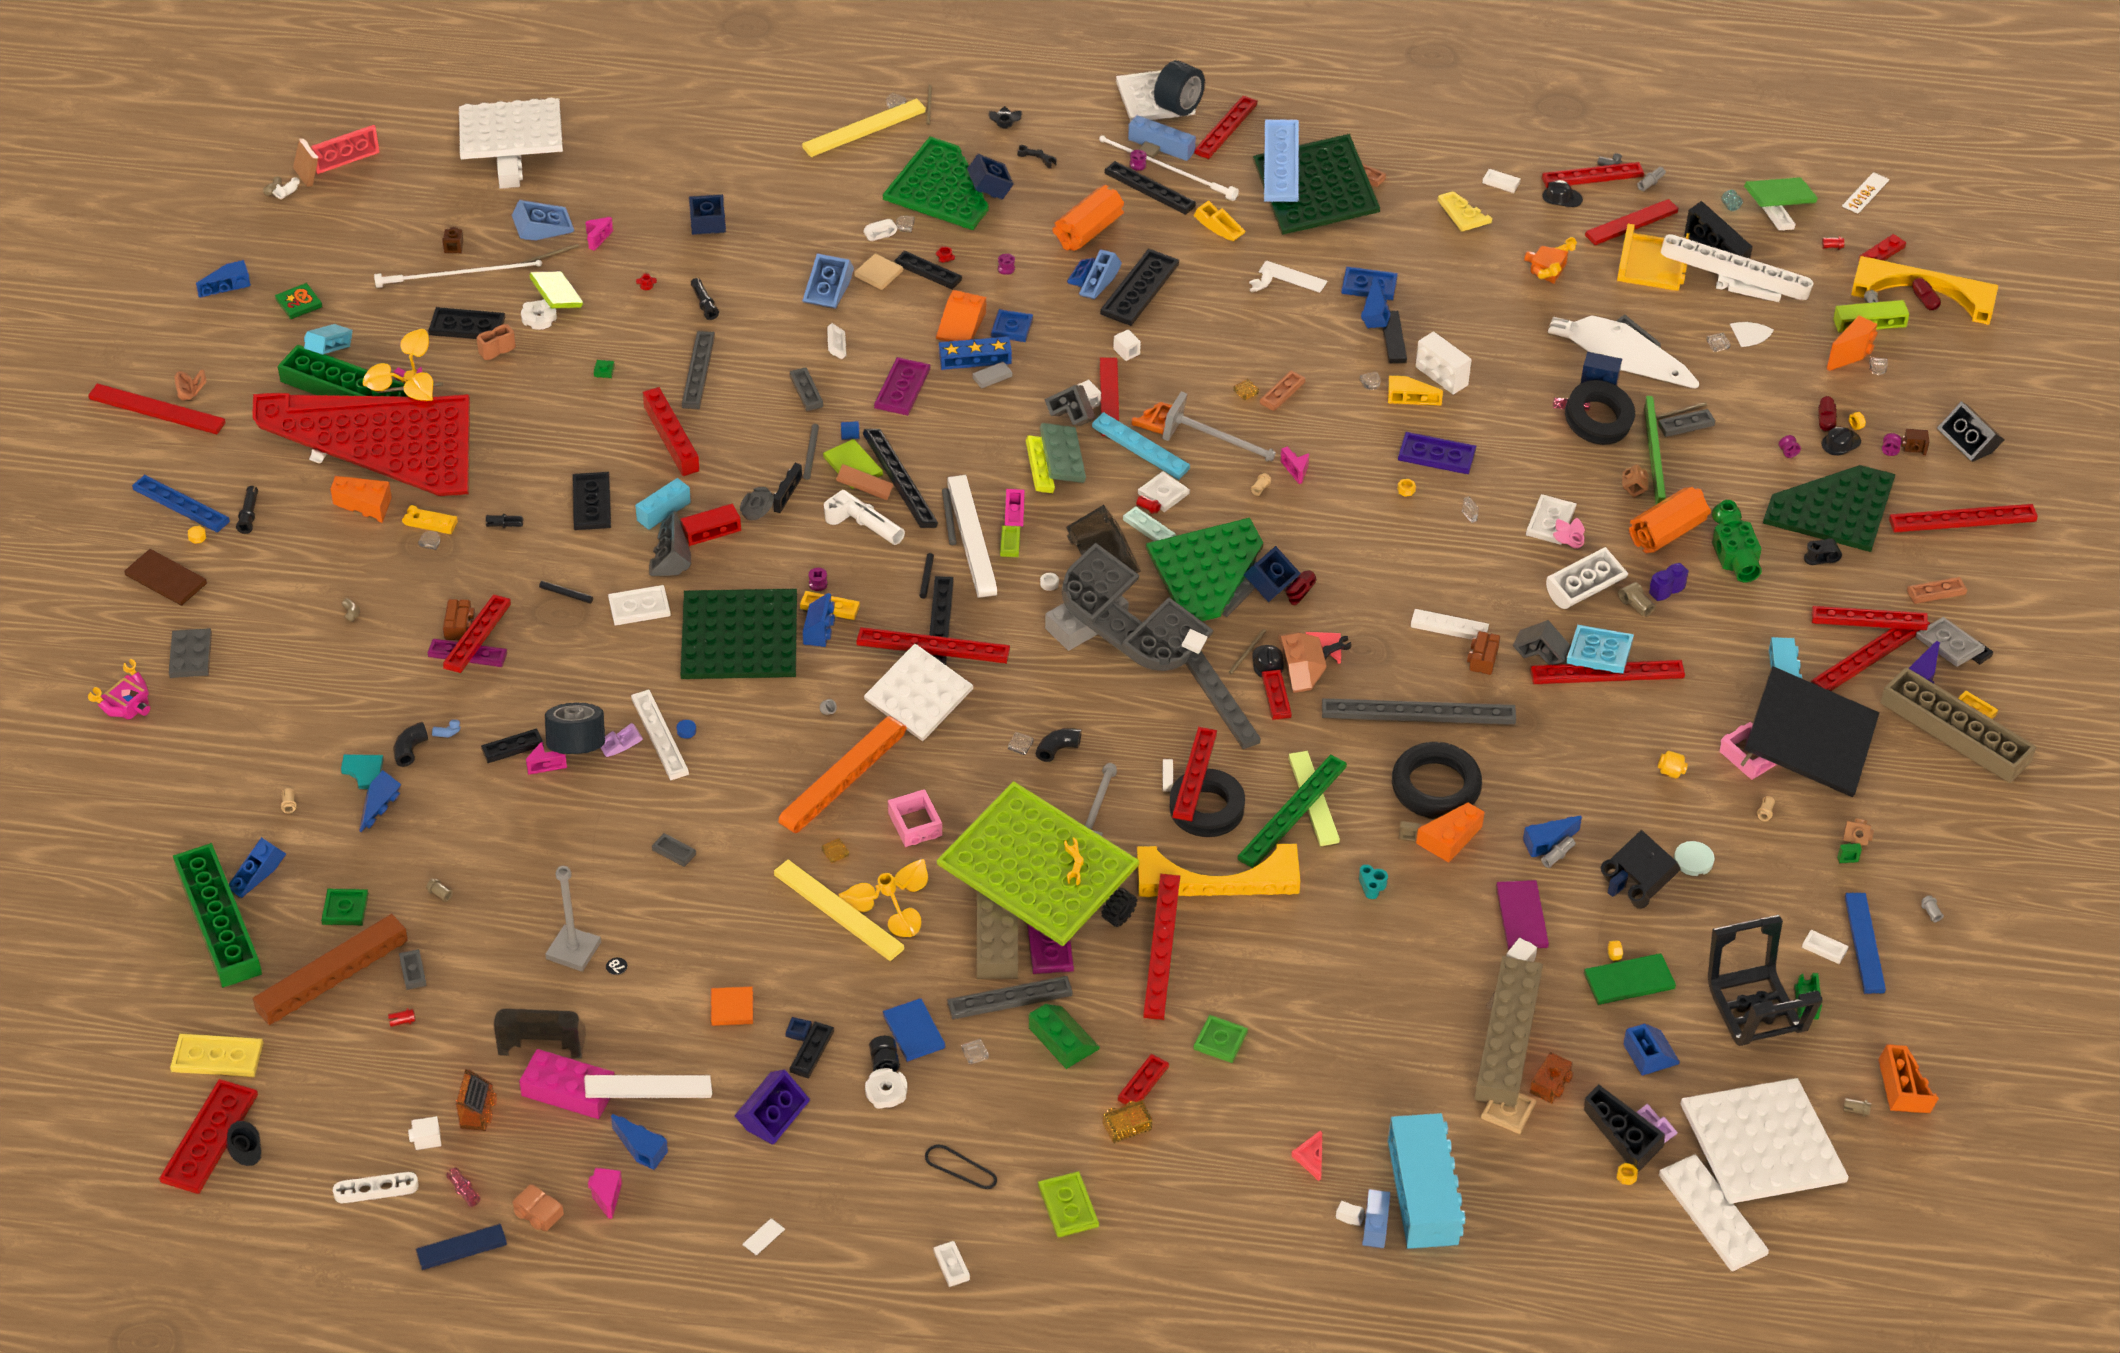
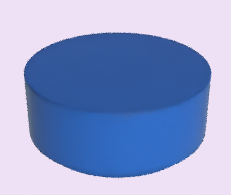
[676,720,696,739]

